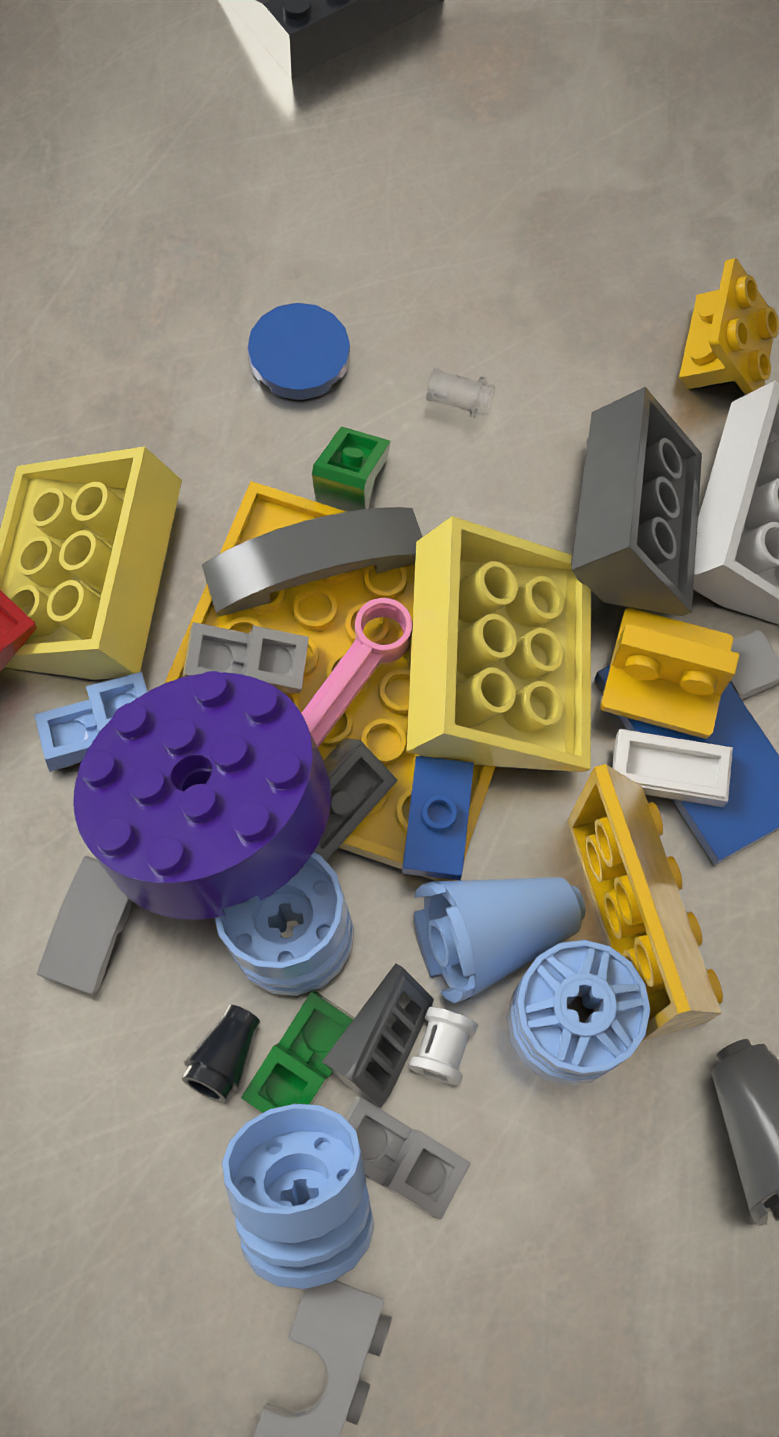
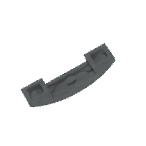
[202,507,423,617]

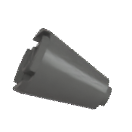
[711,1039,779,1226]

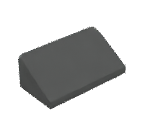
[314,739,398,861]

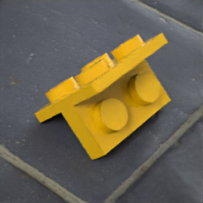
[679,258,779,395]
[600,608,740,739]

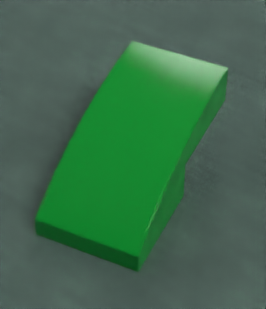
[241,991,355,1113]

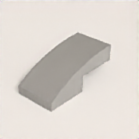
[182,622,309,693]
[36,856,133,995]
[344,1097,471,1220]

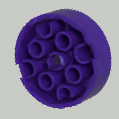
[73,671,331,920]

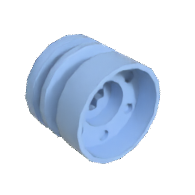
[215,852,354,996]
[506,940,650,1086]
[222,1104,374,1289]

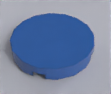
[247,303,350,400]

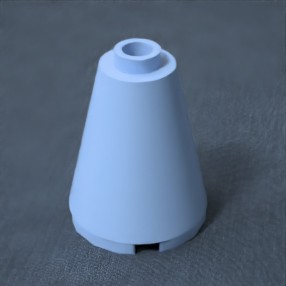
[414,877,586,1003]

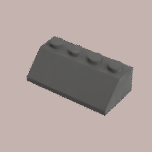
[571,387,702,616]

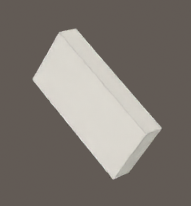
[612,729,733,807]

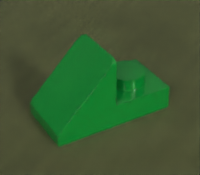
[311,426,391,512]

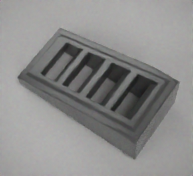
[322,963,434,1109]

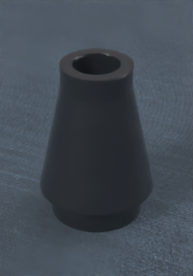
[182,1004,260,1102]

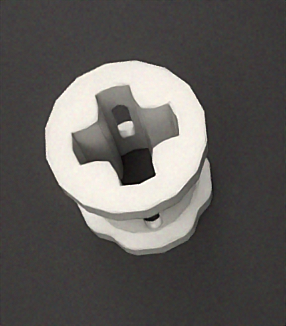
[408,1007,478,1085]

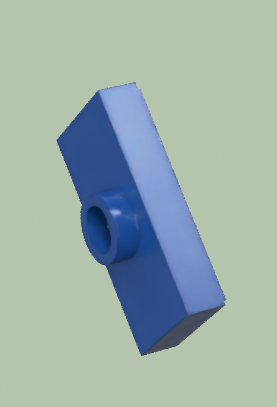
[402,756,474,881]

